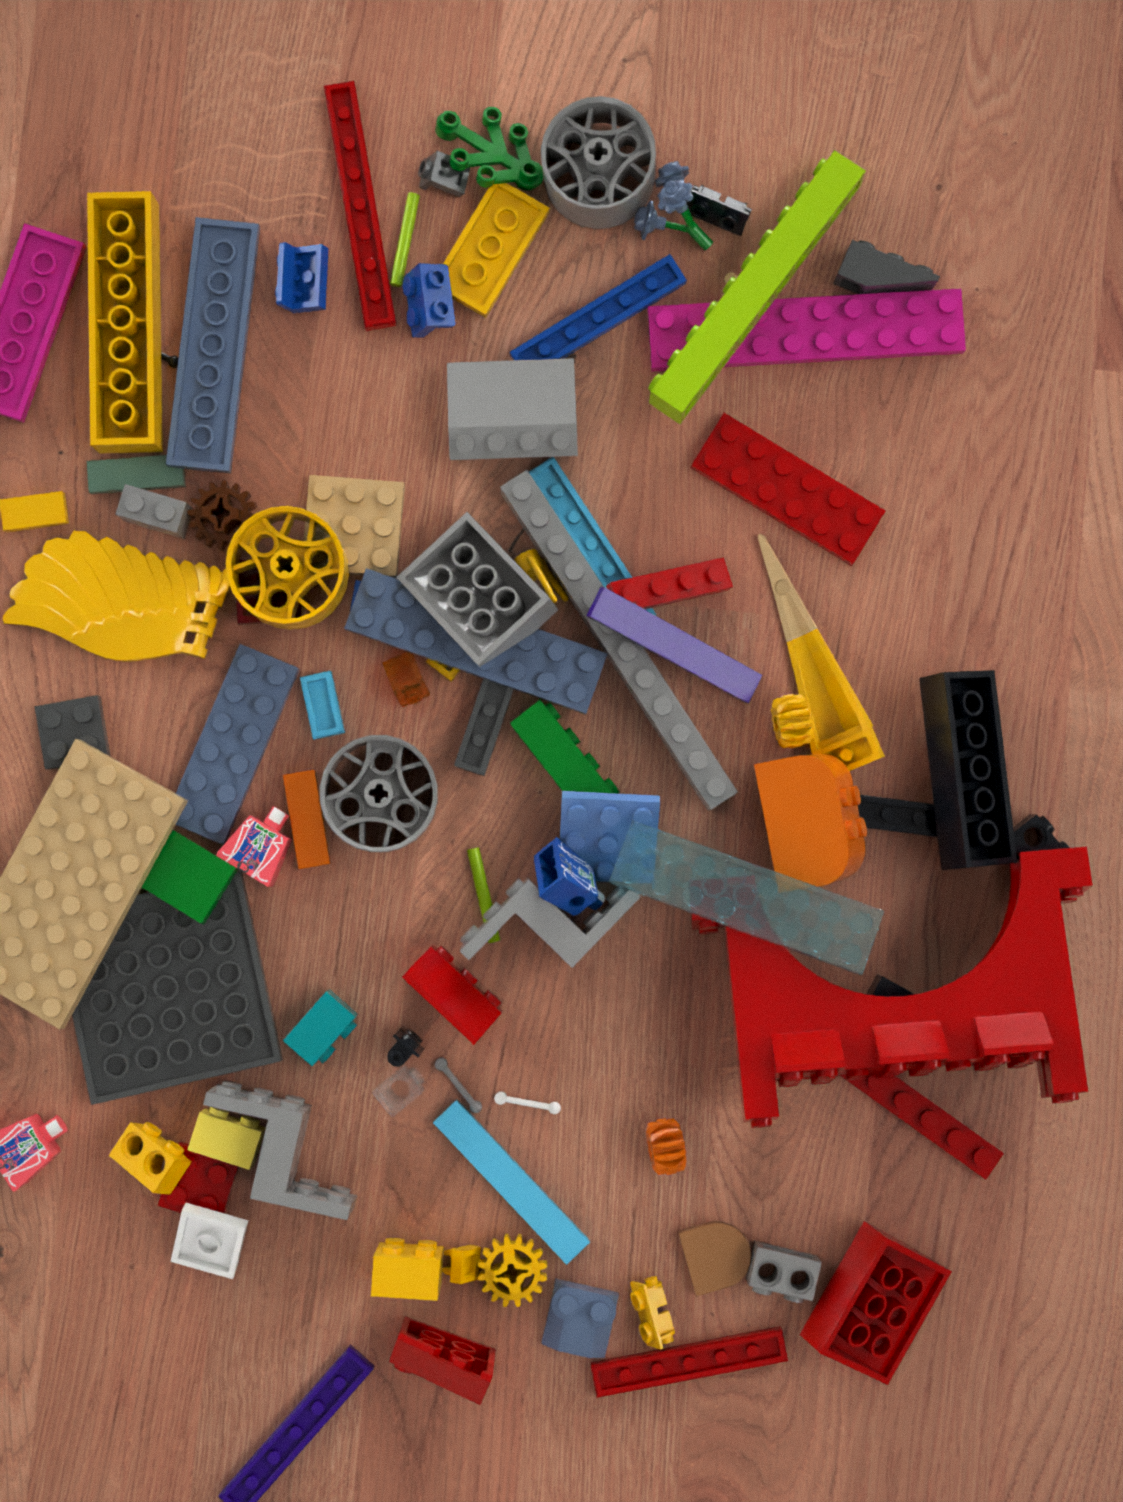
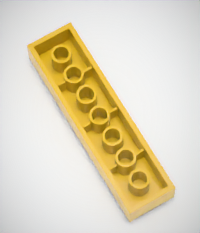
[87,191,163,454]

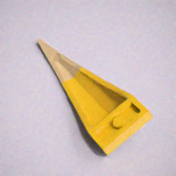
[758,534,885,771]

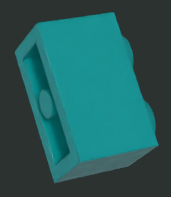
[283,989,359,1066]

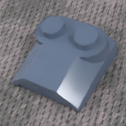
[541,1278,619,1358]

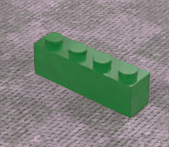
[510,700,620,794]

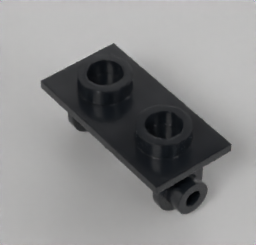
[687,184,752,236]
[387,1028,424,1067]

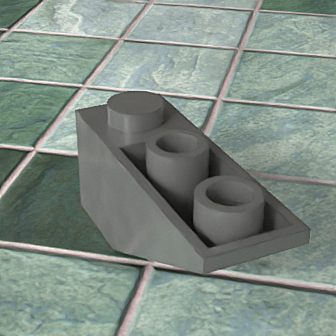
[833,240,940,294]

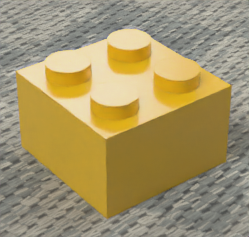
[371,1238,444,1301]

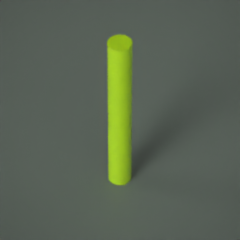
[390,192,420,288]
[467,847,500,943]

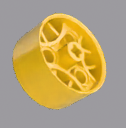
[225,506,349,630]

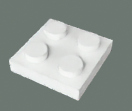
[170,1203,249,1279]

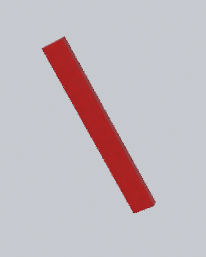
[324,81,397,331]

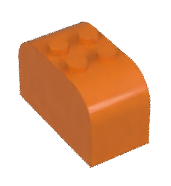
[754,754,867,893]

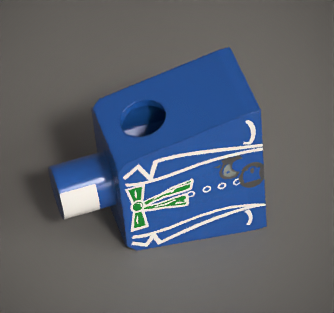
[534,837,605,916]

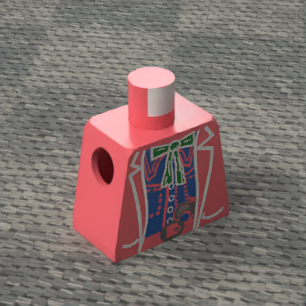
[216,806,292,887]
[0,1114,68,1192]

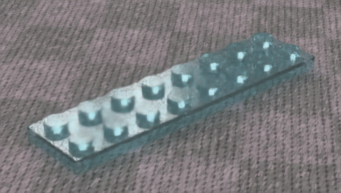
[609,820,884,976]

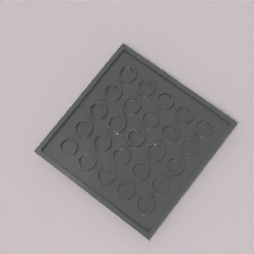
[72,871,283,1105]

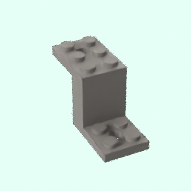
[460,877,641,968]
[203,1081,357,1220]

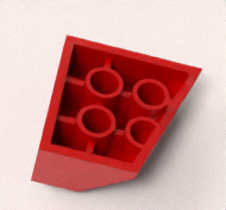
[389,1316,496,1405]

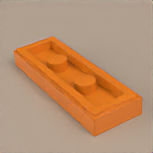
[283,770,331,870]

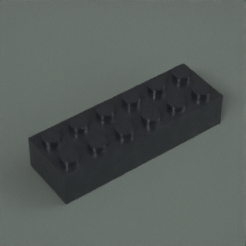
[919,670,1017,870]

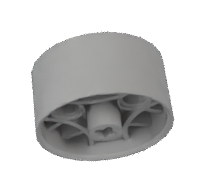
[541,96,656,229]
[320,735,438,852]

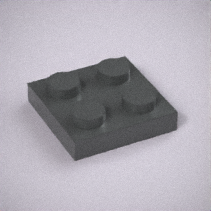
[34,695,111,770]

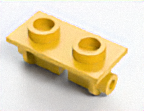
[630,1276,675,1350]

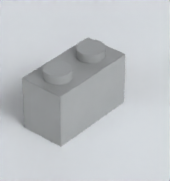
[115,484,193,539]

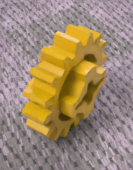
[477,1233,547,1307]

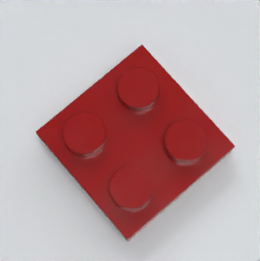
[157,1141,239,1213]

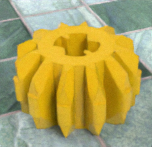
[771,694,813,749]

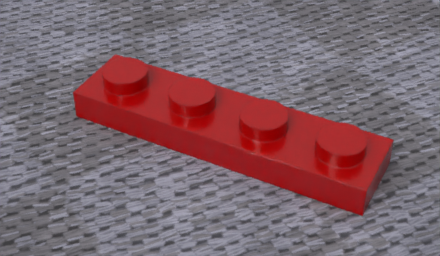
[606,557,733,610]

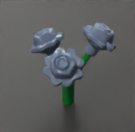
[634,161,713,251]

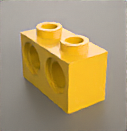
[109,1122,192,1195]

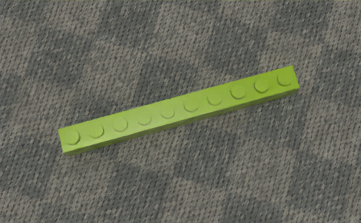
[648,150,866,424]

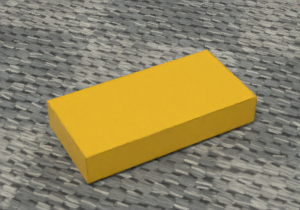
[0,491,69,533]

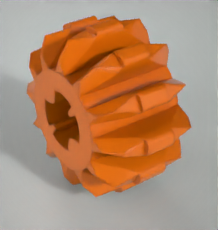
[646,1118,687,1175]

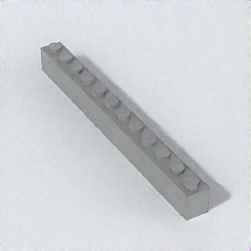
[500,470,738,811]

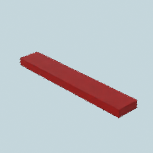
[590,1326,788,1398]

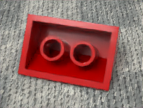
[402,945,503,1045]

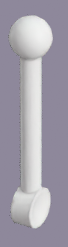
[494,1091,561,1114]

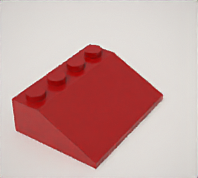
[799,1221,952,1385]

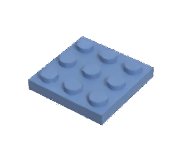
[560,791,660,884]

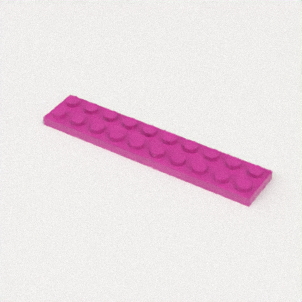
[647,288,966,372]

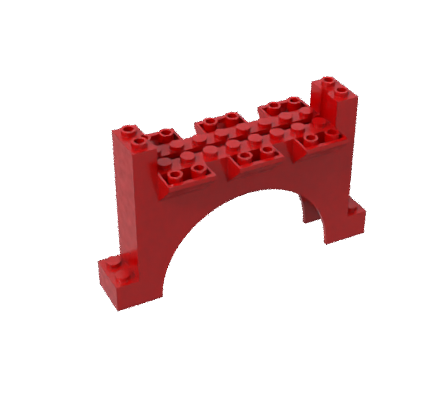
[688,846,1093,1128]

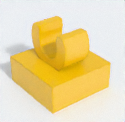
[442,1245,481,1285]

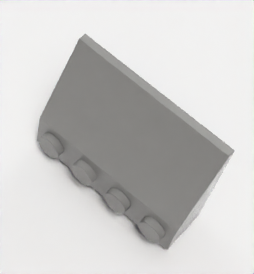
[447,358,578,460]
[396,512,558,667]

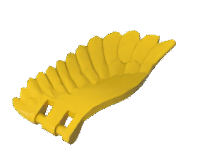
[2,530,230,662]

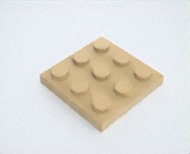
[304,475,405,578]

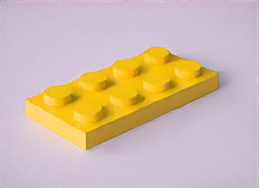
[443,183,550,318]

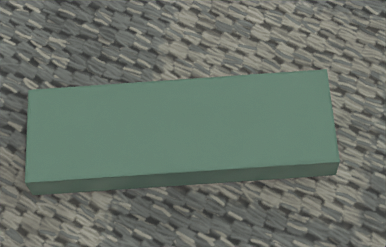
[87,455,186,494]

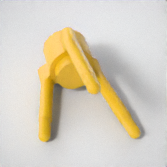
[514,549,568,603]

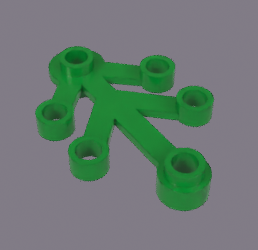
[435,106,544,191]

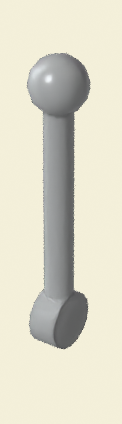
[435,1058,482,1113]

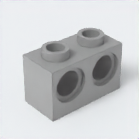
[746,1240,822,1303]

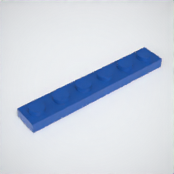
[510,254,687,360]

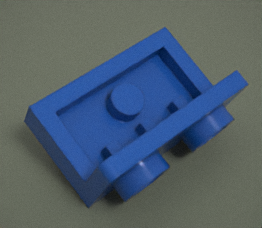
[275,242,329,313]
[403,263,456,338]

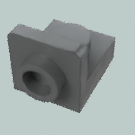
[418,150,470,197]

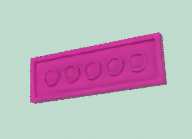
[0,223,87,423]

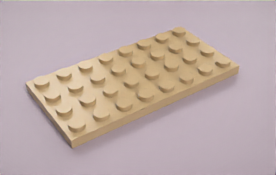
[0,739,188,1030]

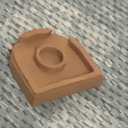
[678,1221,751,1297]

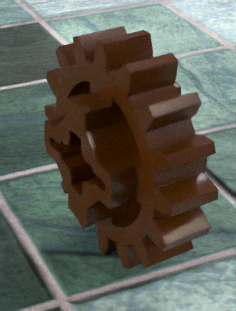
[187,480,257,551]

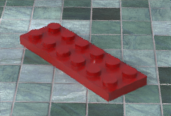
[690,412,886,566]

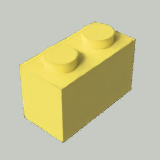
[187,1107,266,1170]

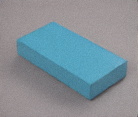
[300,671,345,740]

